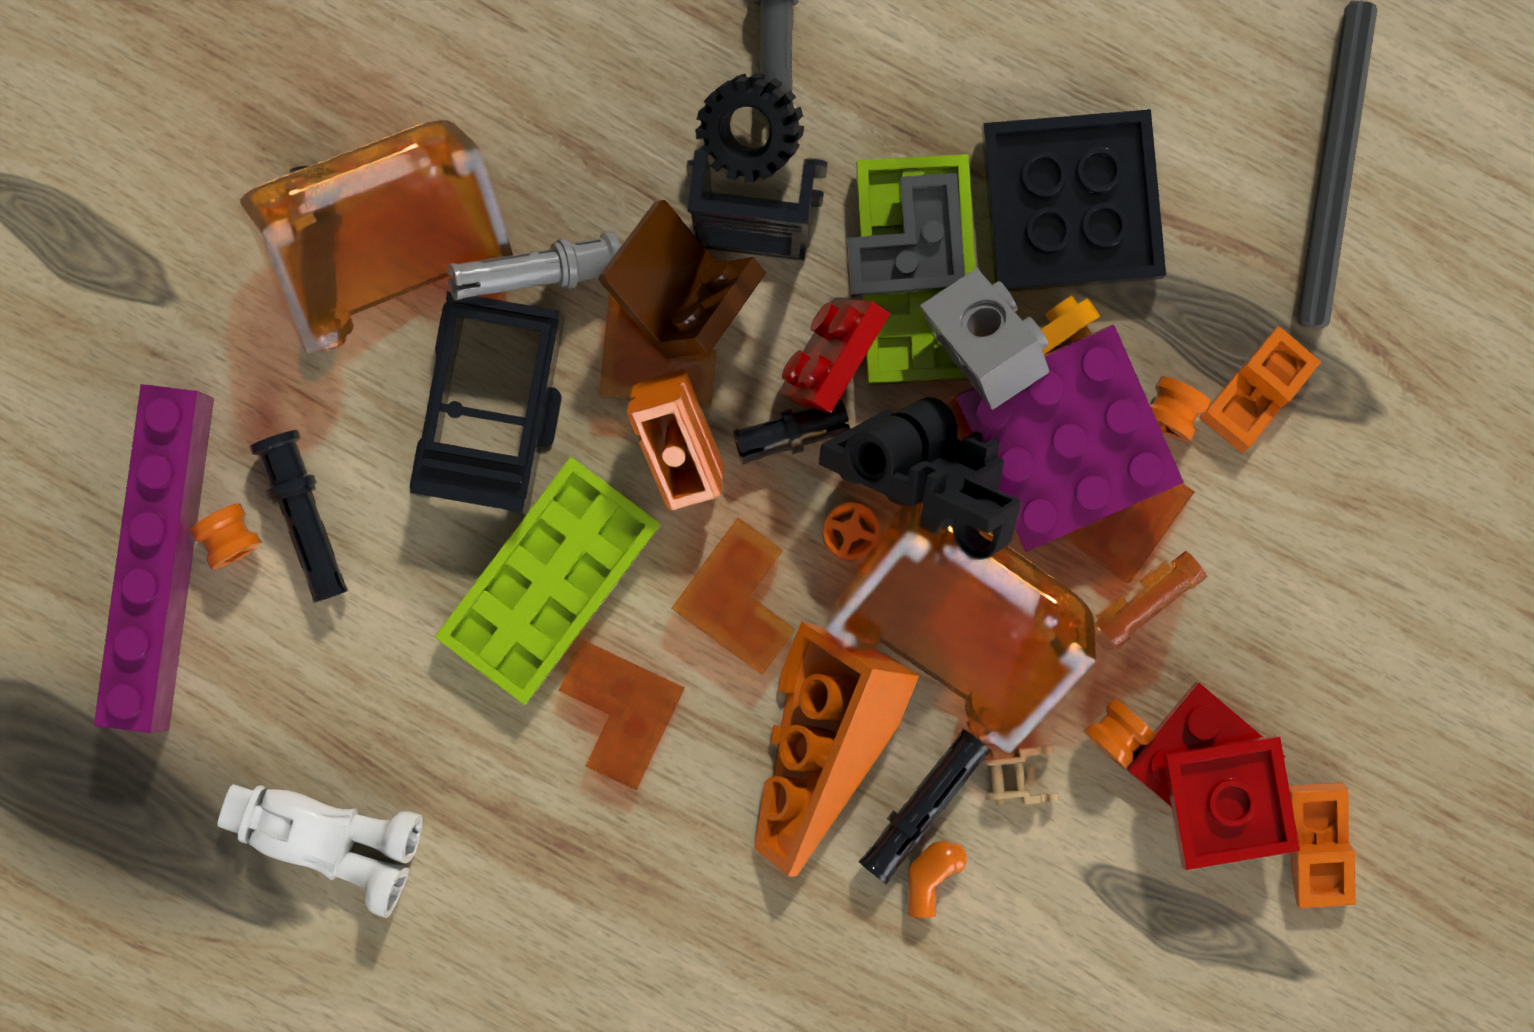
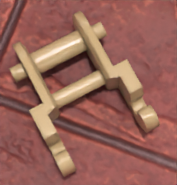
[982,745,1059,806]

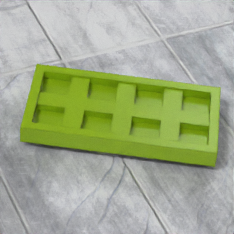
[856,154,975,385]
[434,456,662,705]

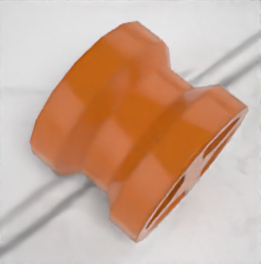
[1150,376,1211,442]
[822,502,880,560]
[190,503,262,570]
[1083,698,1156,769]

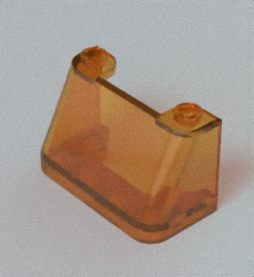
[240,120,513,354]
[825,502,1096,754]

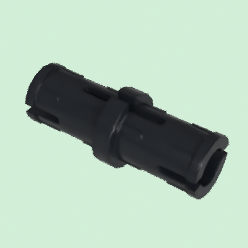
[733,399,850,465]

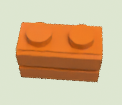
[626,370,725,510]

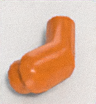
[908,840,967,918]

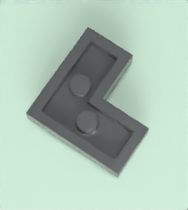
[847,173,965,298]

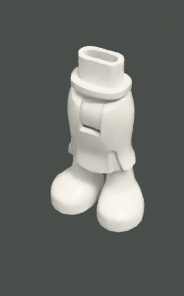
[217,784,423,918]

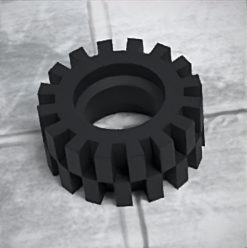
[695,73,804,182]

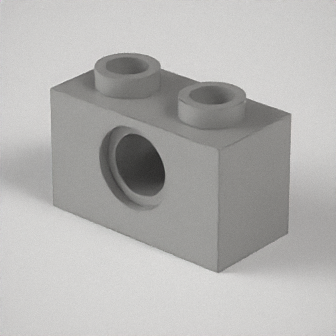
[920,268,1050,410]

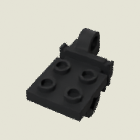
[818,397,1022,560]

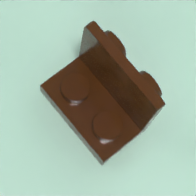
[599,200,766,359]

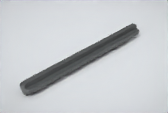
[1297,1,1378,329]

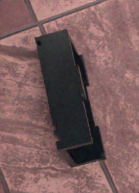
[686,150,828,261]
[410,291,564,515]

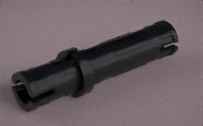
[858,728,992,885]

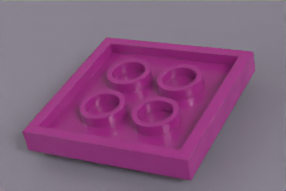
[955,324,1184,552]

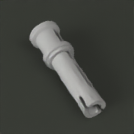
[447,231,621,301]

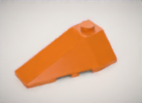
[754,621,919,877]

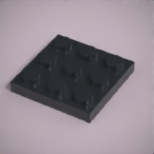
[981,109,1166,292]

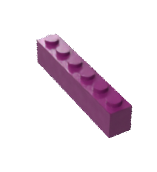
[94,384,214,733]

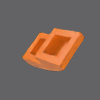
[1199,326,1321,454]
[1289,782,1356,908]

